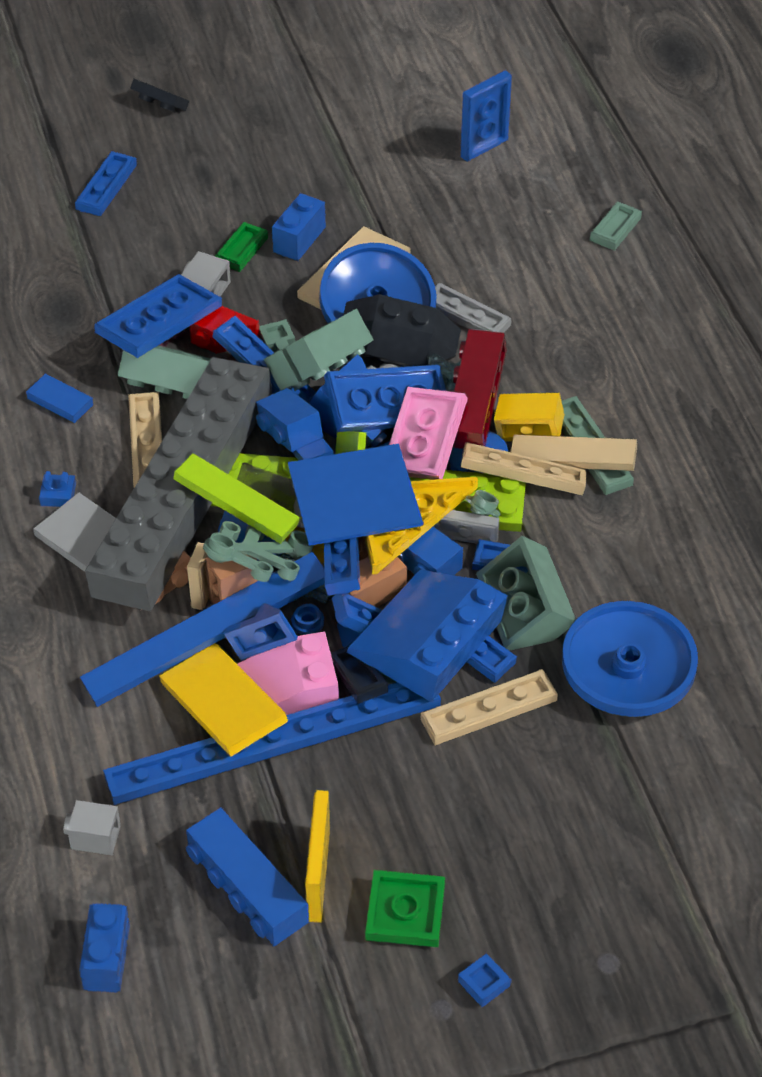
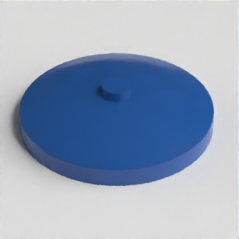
[319,243,437,323]
[562,601,698,717]

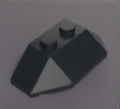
[343,294,461,367]

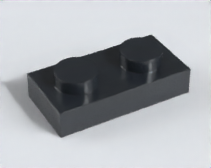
[130,79,189,112]

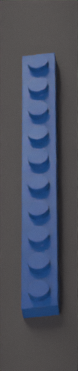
[103,682,441,805]

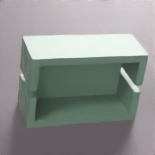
[264,308,374,391]

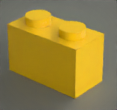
[494,393,565,441]

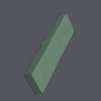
[561,396,634,495]

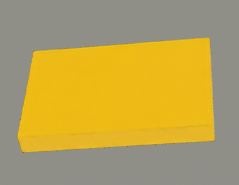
[305,790,330,923]

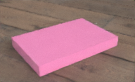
[389,387,468,480]

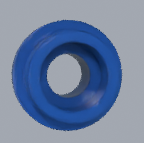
[291,604,324,635]

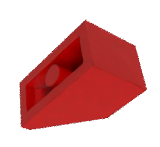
[190,306,260,353]

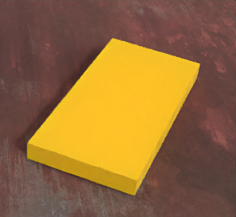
[159,643,288,757]

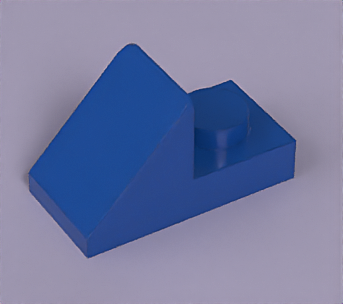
[332,594,382,648]
[224,603,298,660]

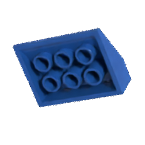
[347,570,508,703]

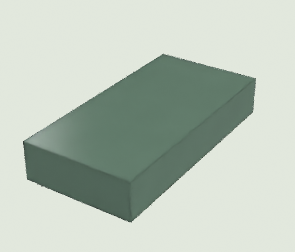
[590,201,642,251]

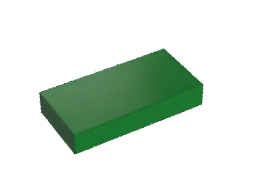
[215,222,268,272]

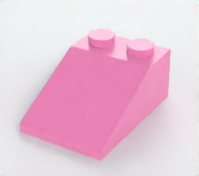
[237,632,339,715]

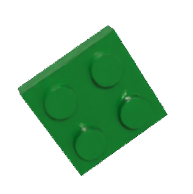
[365,870,446,947]

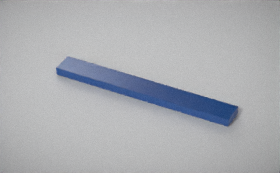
[80,552,325,707]

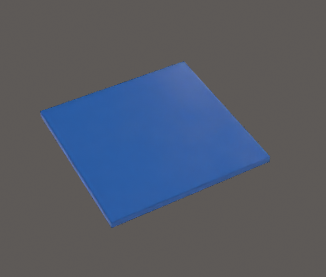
[288,443,423,546]

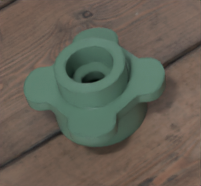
[465,490,500,518]

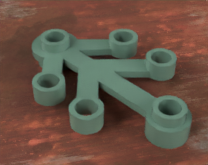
[203,521,314,582]

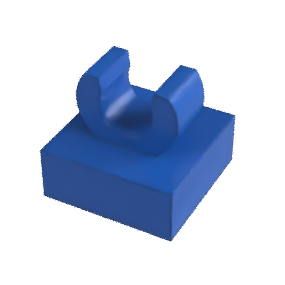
[39,471,76,507]

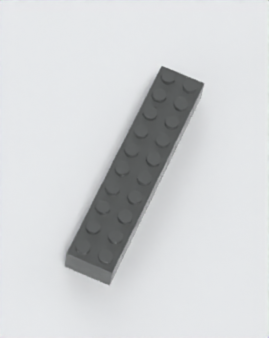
[85,357,272,611]

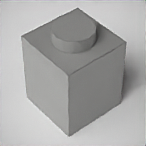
[64,800,121,855]

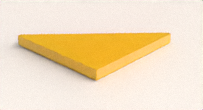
[365,477,478,574]

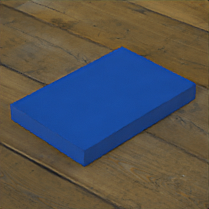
[461,70,512,162]

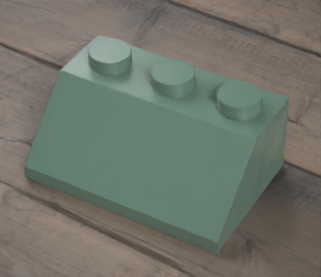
[118,345,212,399]
[476,536,576,651]

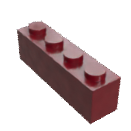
[449,329,507,449]

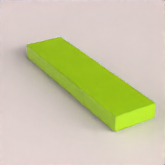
[173,453,300,544]

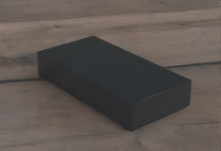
[331,646,388,704]

